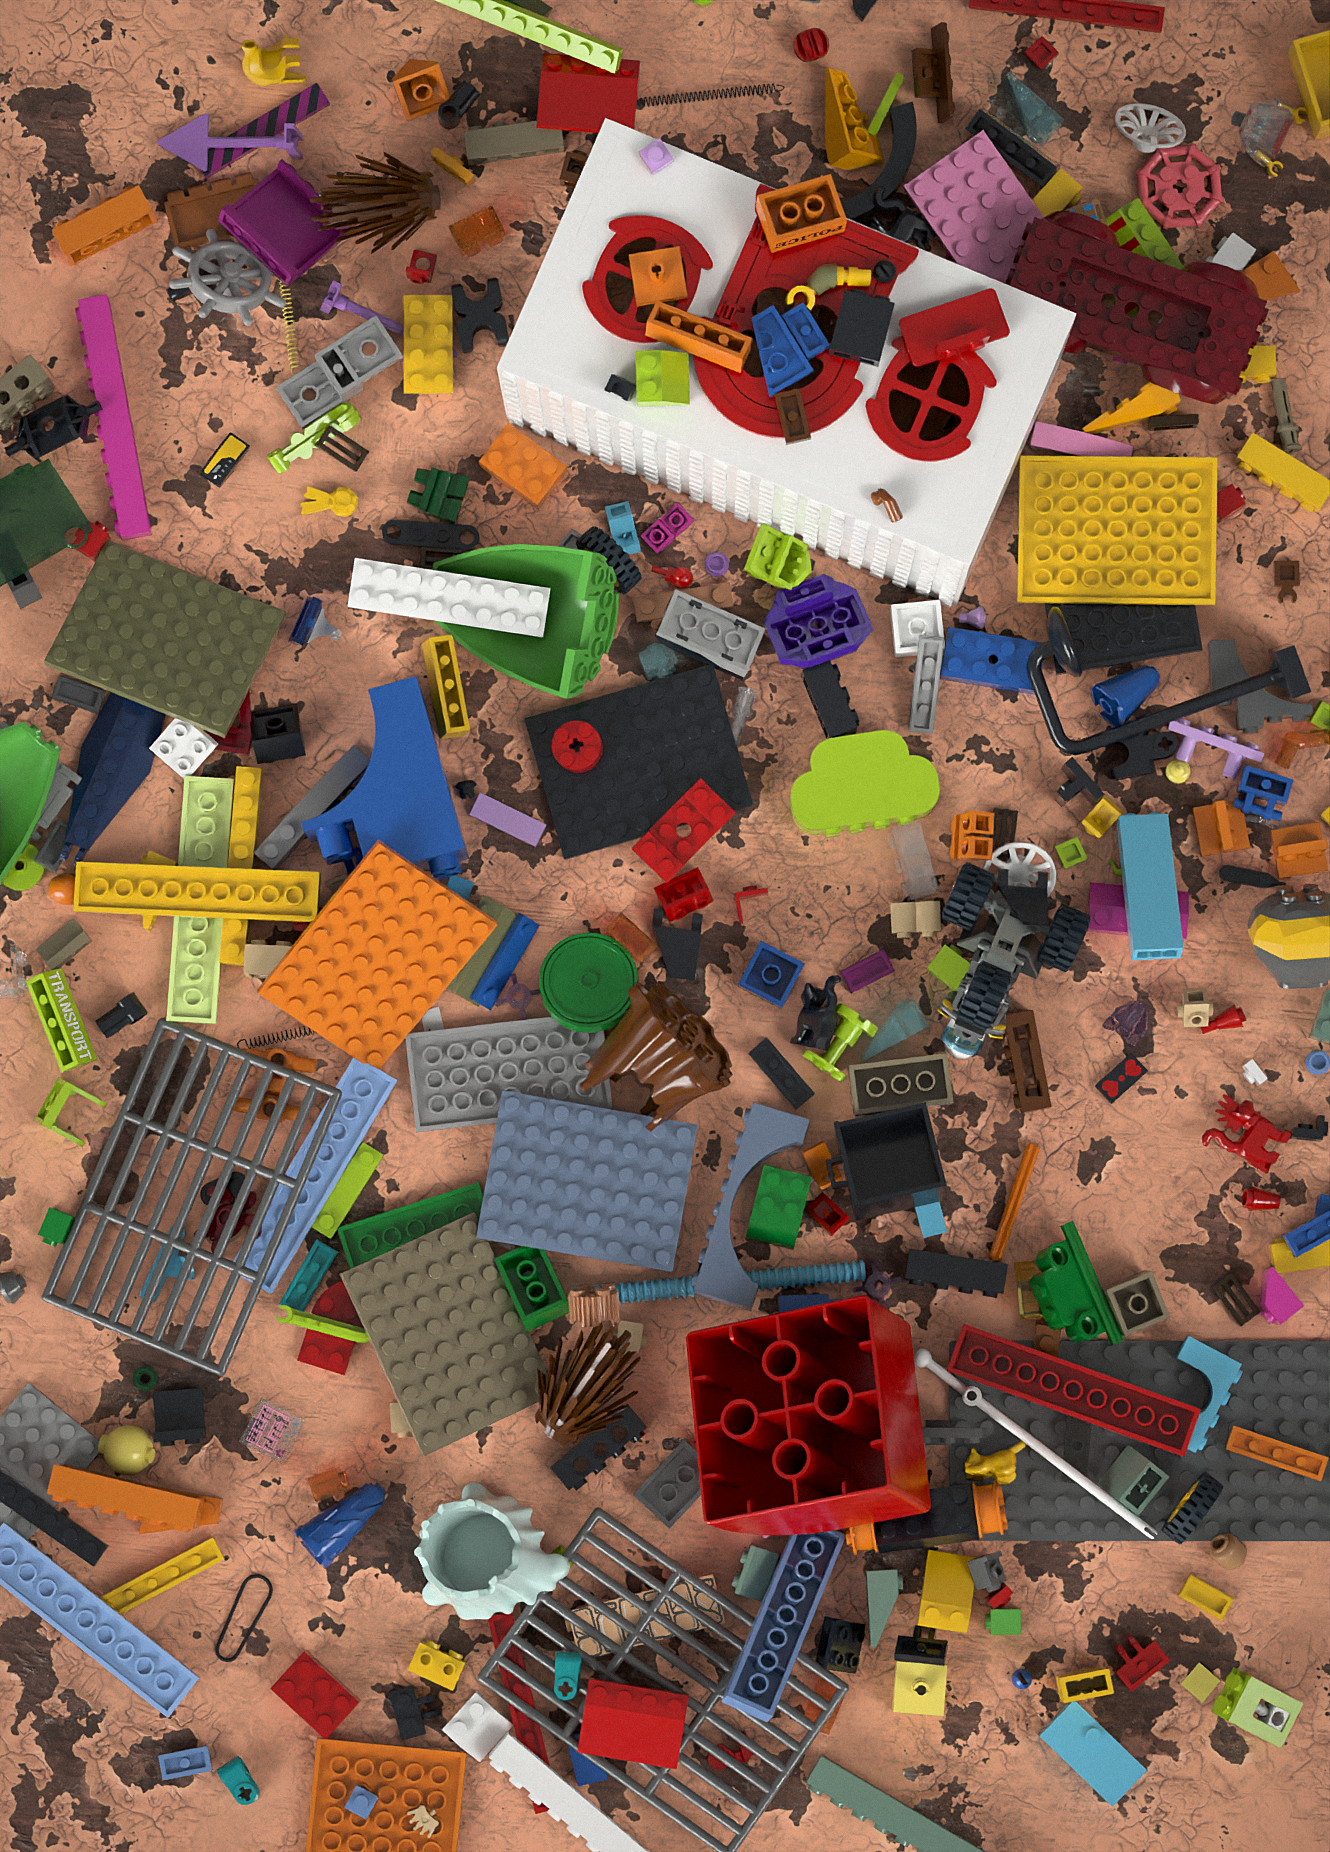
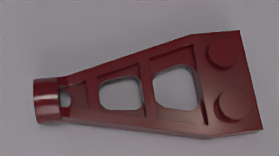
[204,689,252,755]

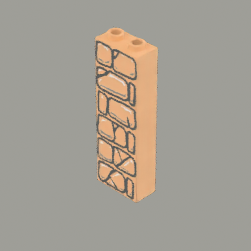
[564,1573,726,1657]

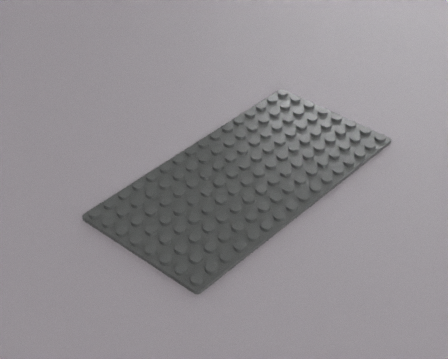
[949,1340,1330,1541]

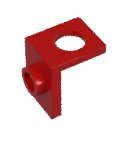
[406,250,437,284]
[734,885,768,924]

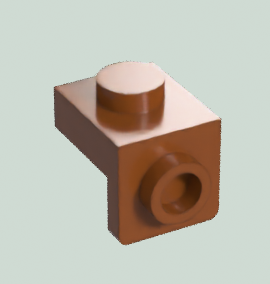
[1033,1317,1061,1356]

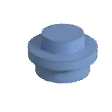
[1305,1050,1330,1075]

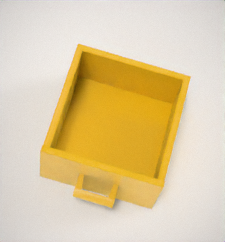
[1288,30,1330,139]

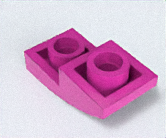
[641,502,695,554]

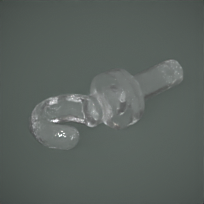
[1245,815,1283,829]

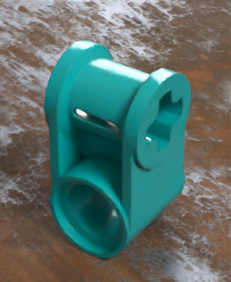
[554,1651,582,1700]
[217,1755,260,1805]

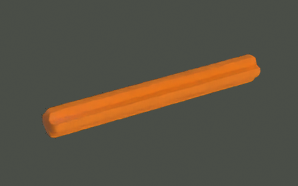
[989,1143,1040,1262]

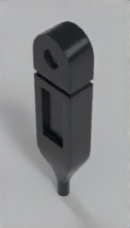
[1219,865,1286,889]

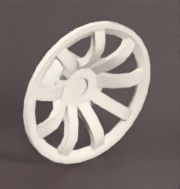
[1114,103,1186,153]
[983,842,1056,907]

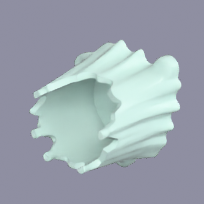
[414,1482,570,1620]

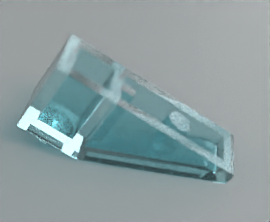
[1005,72,1064,147]
[860,999,929,1062]

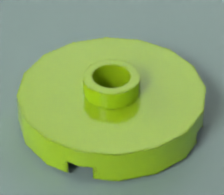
[3,843,45,891]

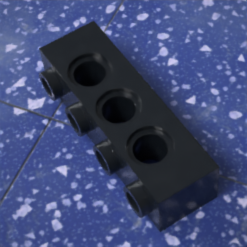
[550,1404,646,1491]

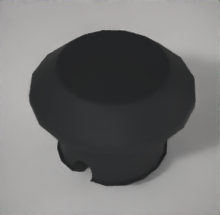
[873,260,896,283]
[455,780,477,799]

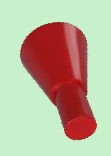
[1200,1004,1247,1034]

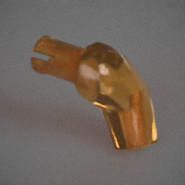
[1275,729,1330,769]

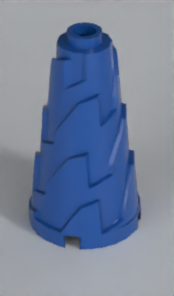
[293,1483,387,1569]

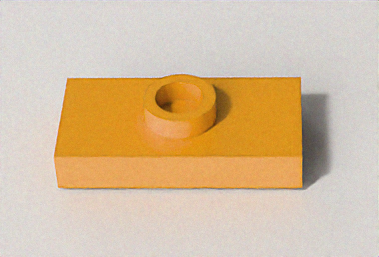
[430,146,475,187]

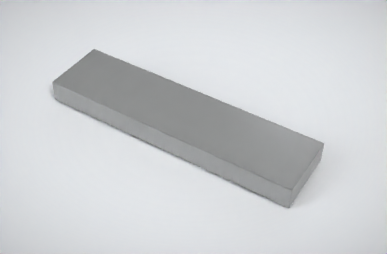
[908,635,944,734]

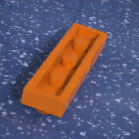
[1225,1425,1329,1481]

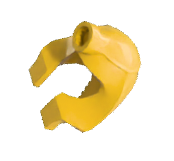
[242,36,307,86]

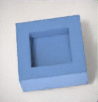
[344,1784,379,1819]

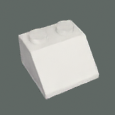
[442,1691,513,1762]

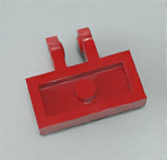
[1114,1634,1170,1692]

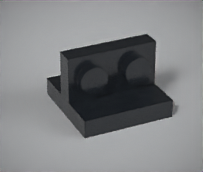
[1056,757,1105,807]

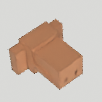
[865,1219,880,1236]

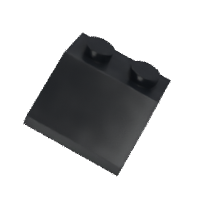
[250,703,306,764]

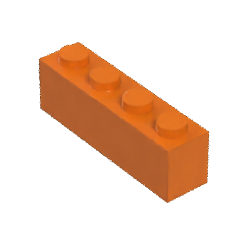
[645,300,752,373]

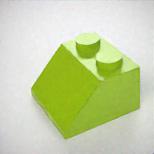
[636,350,690,407]

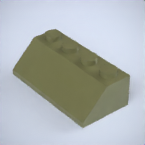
[446,895,518,1007]

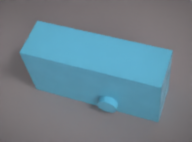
[1038,1701,1147,1807]

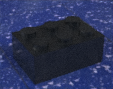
[801,660,860,739]

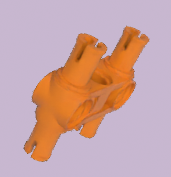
[233,1048,317,1122]

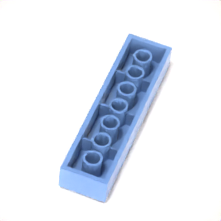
[721,1530,846,1722]

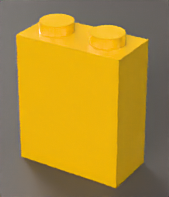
[1055,1665,1114,1703]

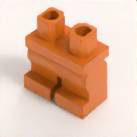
[949,810,994,861]

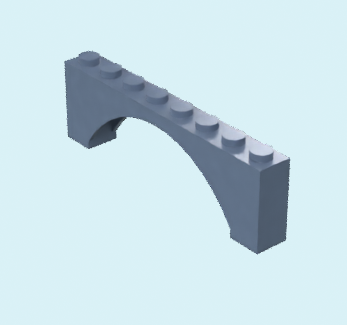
[691,1102,810,1311]

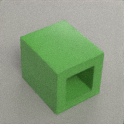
[985,1608,1021,1635]

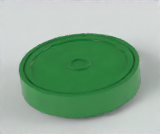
[539,933,638,1033]

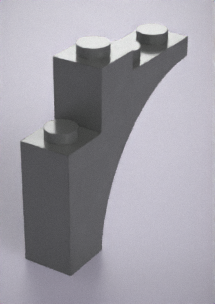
[1207,639,1313,734]

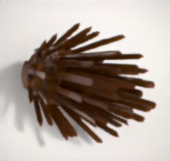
[310,152,441,254]
[535,1323,641,1444]

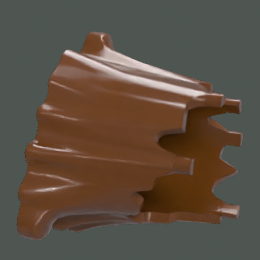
[580,981,733,1132]

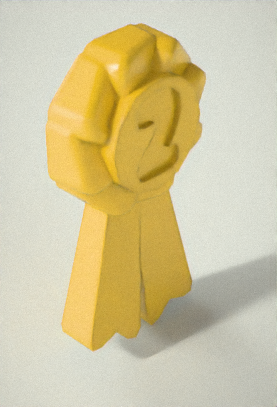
[300,486,359,517]

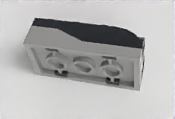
[655,589,765,680]

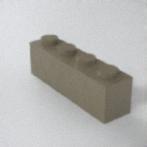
[464,119,565,166]

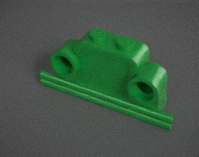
[1030,1221,1124,1345]

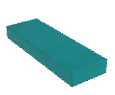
[279,1240,338,1312]

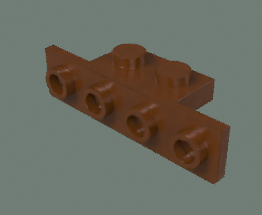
[911,22,955,123]

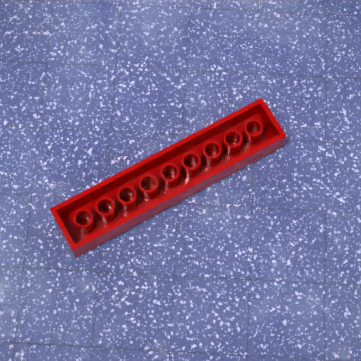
[947,1324,1201,1457]

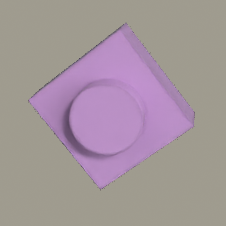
[639,138,674,175]

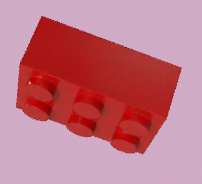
[270,1650,361,1740]

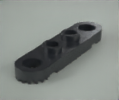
[382,520,480,550]

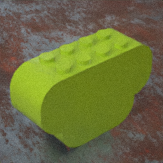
[790,730,940,838]

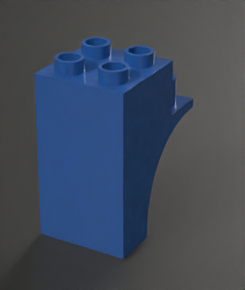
[301,676,470,880]

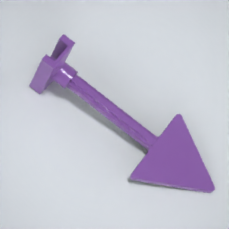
[157,113,304,172]
[320,281,458,362]

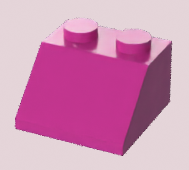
[1259,1266,1304,1325]

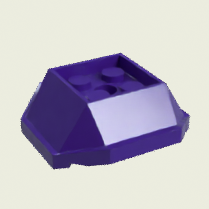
[764,574,873,669]

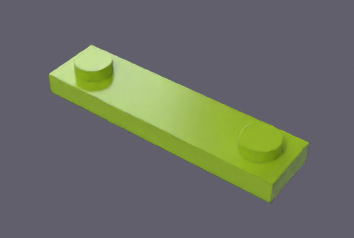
[312,1142,384,1239]

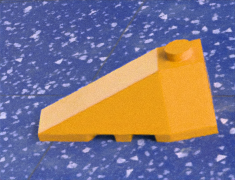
[825,67,884,170]

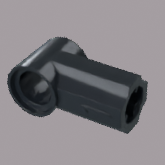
[438,81,480,130]
[95,992,148,1039]

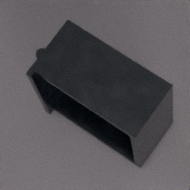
[826,1102,948,1221]

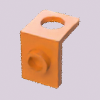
[802,1141,843,1190]

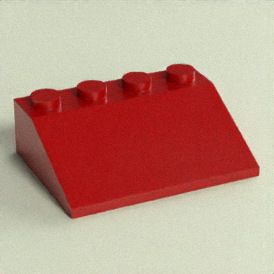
[536,53,640,133]
[578,1677,689,1769]

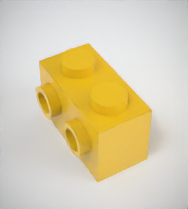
[408,1639,466,1691]

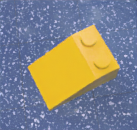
[916,1550,977,1633]

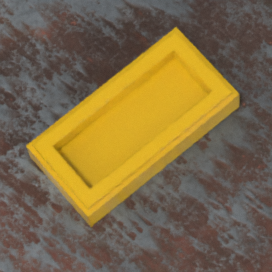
[1178,1574,1234,1621]

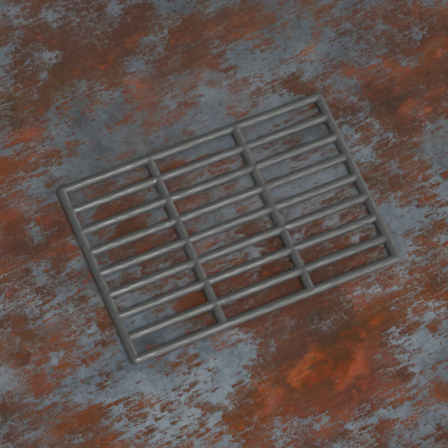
[42,1018,342,1376]
[477,1508,849,1852]

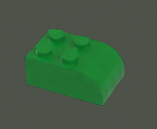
[745,1165,812,1250]
[494,1246,569,1332]

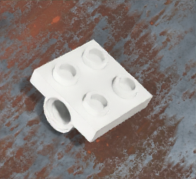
[149,718,218,779]

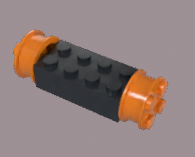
[845,1480,1008,1556]

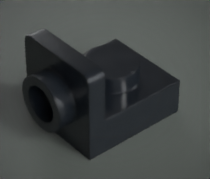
[1290,1115,1328,1142]

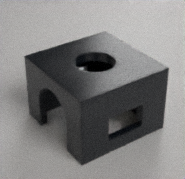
[604,374,636,401]

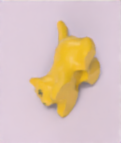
[964,1440,1027,1485]

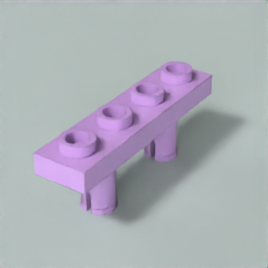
[1167,718,1264,779]

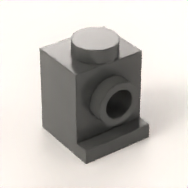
[967,1551,1006,1592]

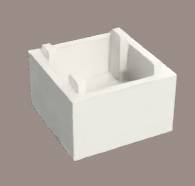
[890,600,945,658]

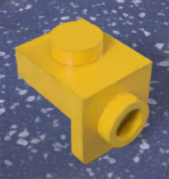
[1081,796,1123,838]

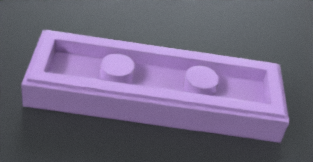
[469,793,546,847]

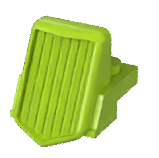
[744,524,811,590]

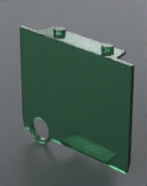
[0,458,93,587]

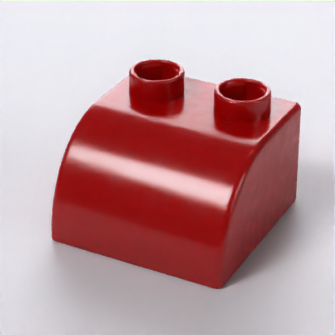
[686,1295,931,1535]

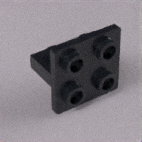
[816,1616,865,1674]

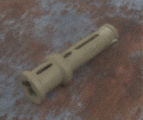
[1270,378,1302,454]

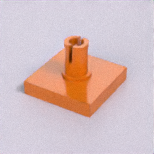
[629,246,688,306]

